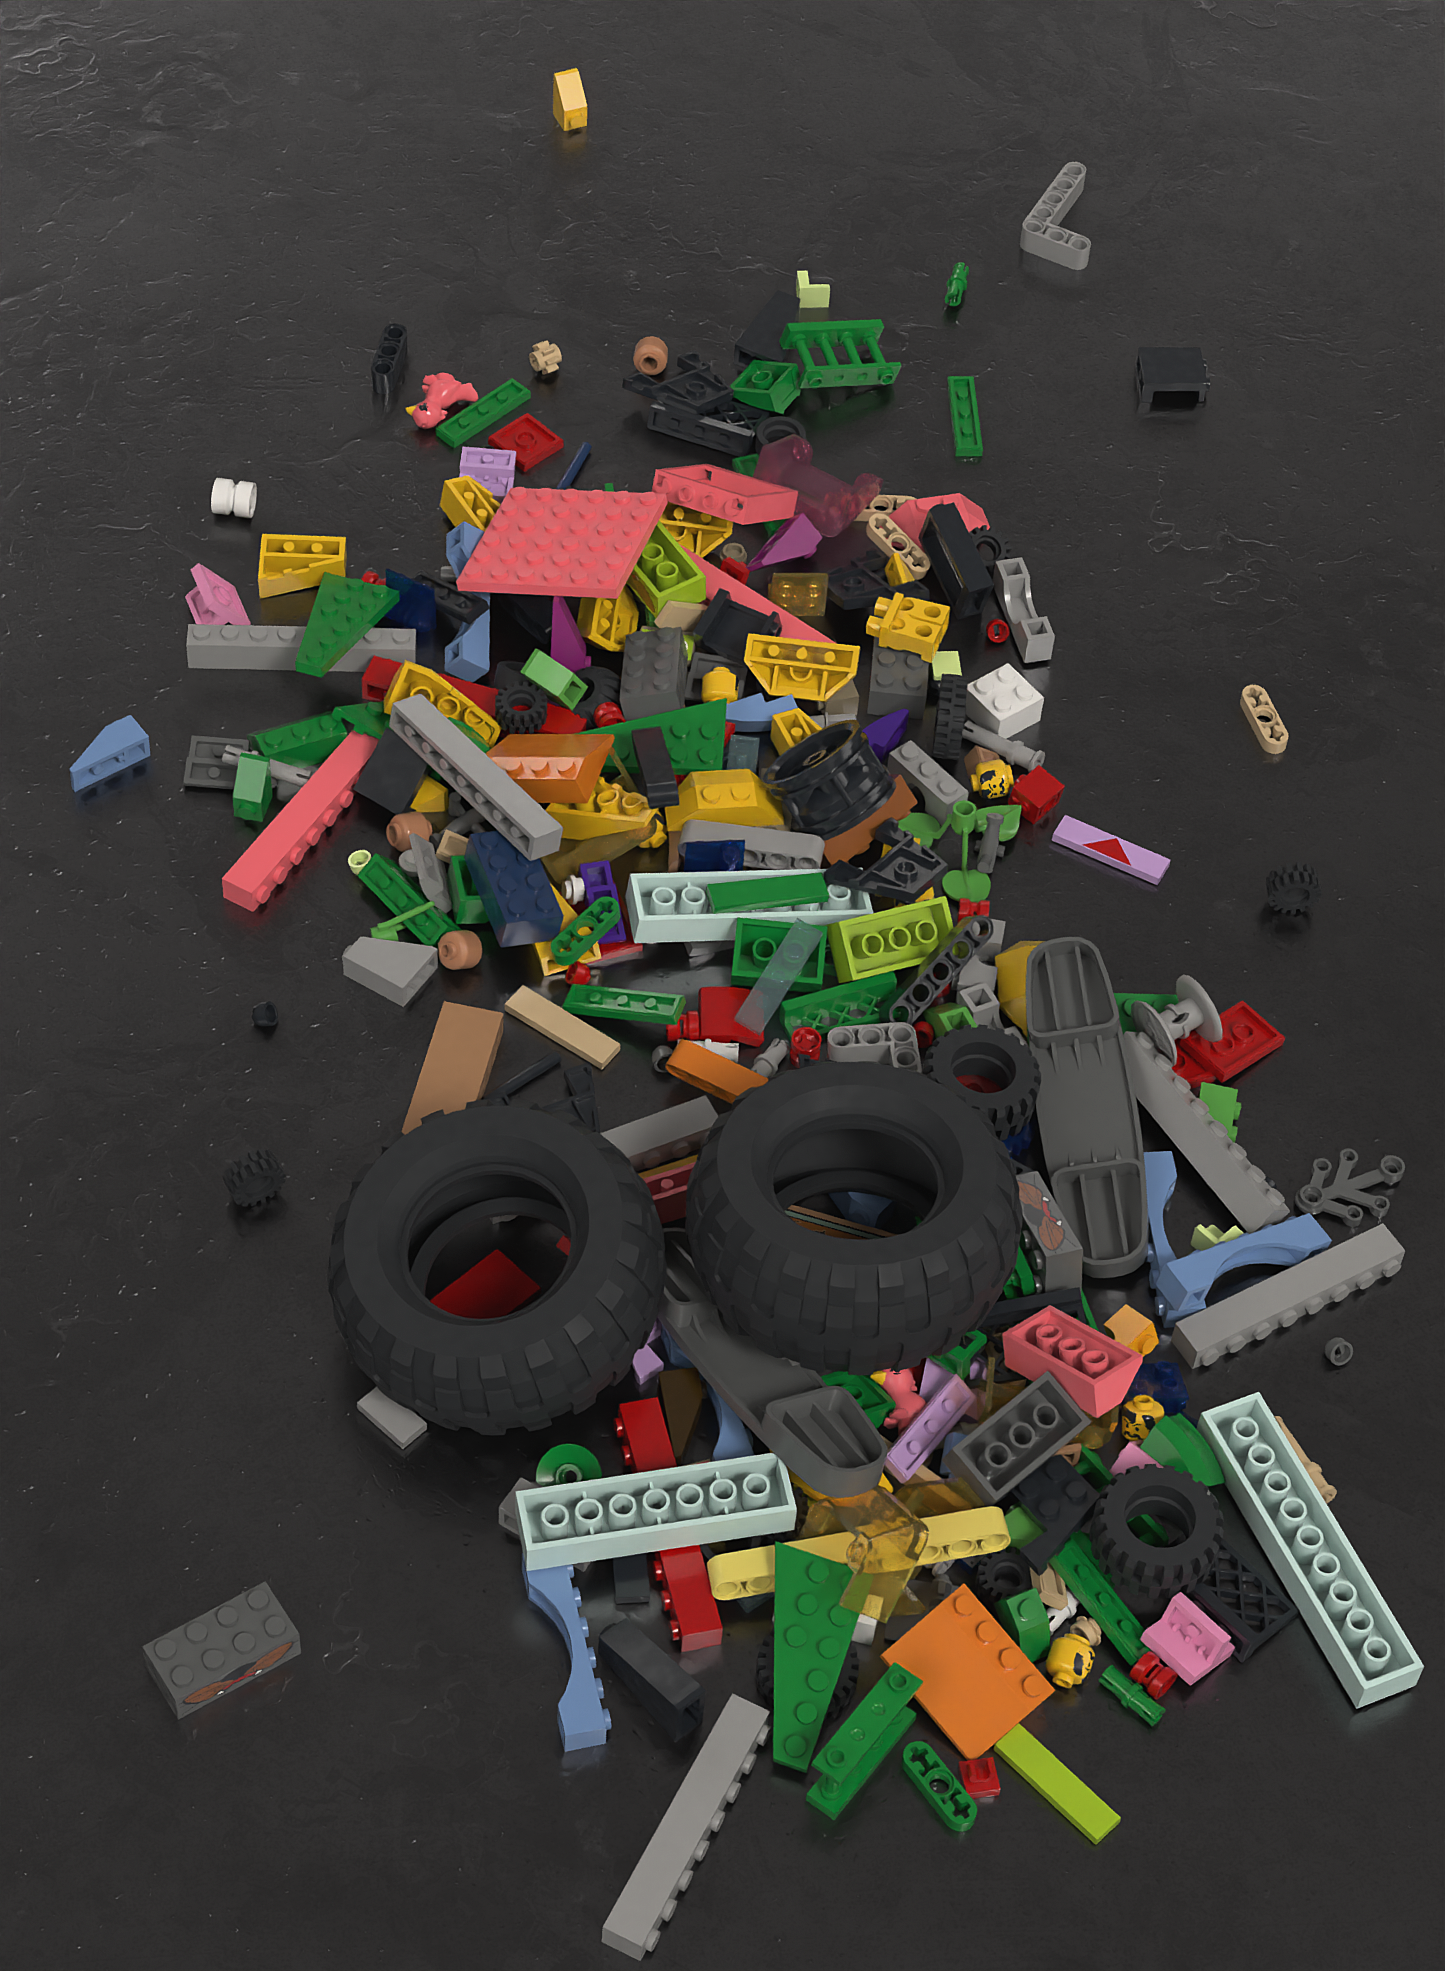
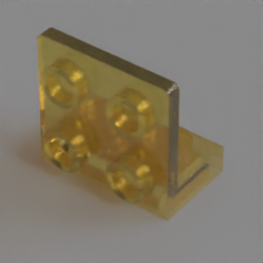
[767,573,828,616]

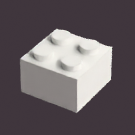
[965,663,1044,739]

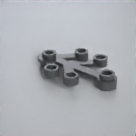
[1295,1148,1405,1227]

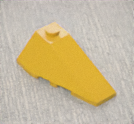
[384,660,502,749]
[545,776,658,840]

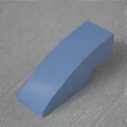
[726,693,798,732]

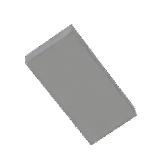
[357,1386,427,1449]

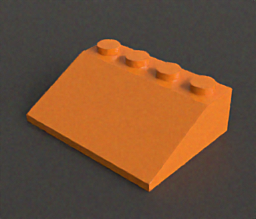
[485,734,615,803]
[880,1584,1055,1761]

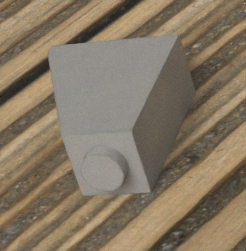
[342,936,438,1007]

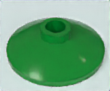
[536,1444,602,1487]

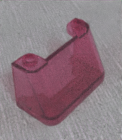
[753,434,884,537]

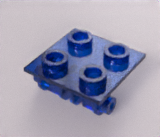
[384,568,436,633]
[684,839,745,872]
[1120,1361,1189,1413]

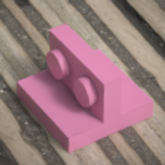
[185,563,251,625]
[1140,1592,1235,1686]

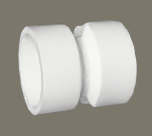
[211,478,257,518]

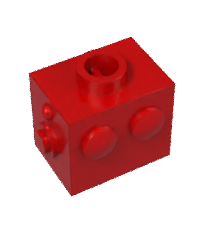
[1008,765,1065,825]

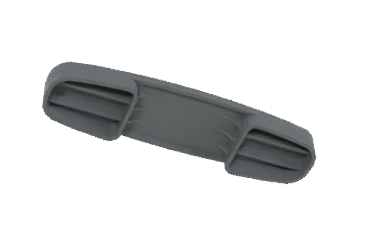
[1026,937,1149,1278]
[657,1227,887,1498]

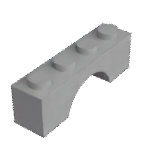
[993,557,1055,663]

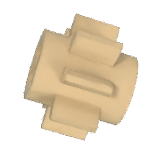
[529,340,562,375]

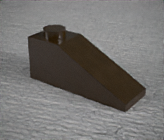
[657,1367,707,1467]

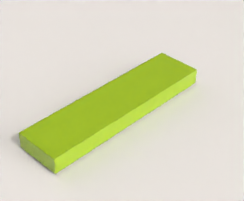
[994,1723,1121,1845]

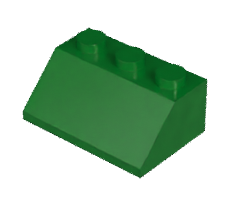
[247,711,347,769]
[731,917,828,993]

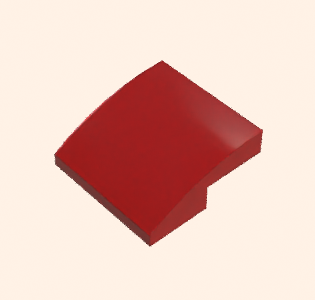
[698,986,764,1047]

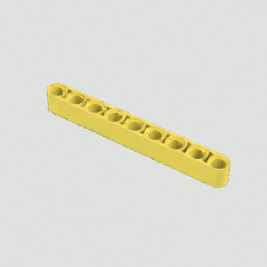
[707,1506,1011,1600]

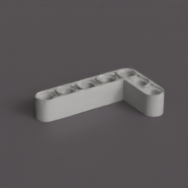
[1020,162,1091,270]
[827,1022,922,1073]

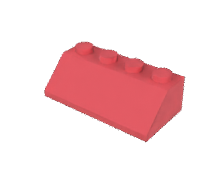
[1002,1305,1143,1418]

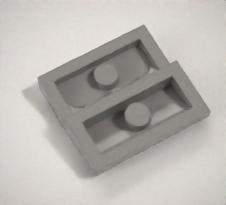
[409,833,452,913]

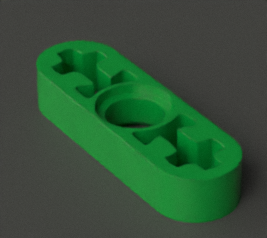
[551,897,621,966]
[901,1741,977,1832]

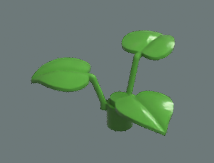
[898,800,1021,902]

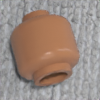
[633,336,668,376]
[386,811,432,852]
[438,930,482,970]

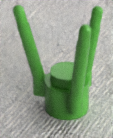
[370,901,435,942]

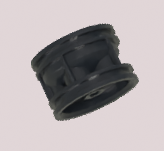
[763,720,896,841]

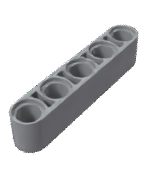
[677,819,825,870]

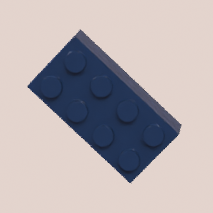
[464,831,564,947]

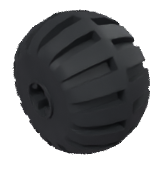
[559,666,624,731]

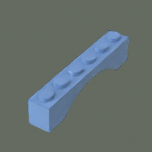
[445,521,490,682]
[1144,1151,1206,1328]
[1155,1213,1332,1312]
[661,1324,754,1462]
[522,1553,611,1752]

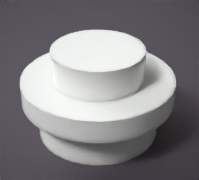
[399,849,418,877]
[562,875,585,905]

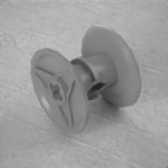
[1131,974,1223,1068]

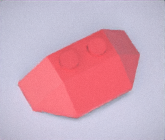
[879,493,990,553]

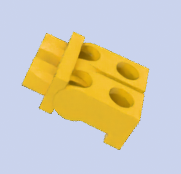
[866,592,950,663]

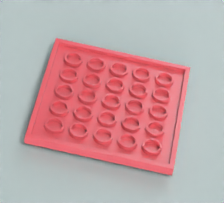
[456,487,668,599]

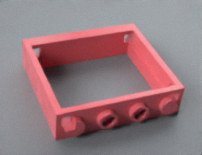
[652,464,798,525]

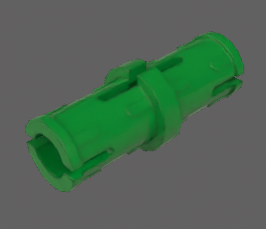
[945,262,969,306]
[1098,1665,1166,1726]

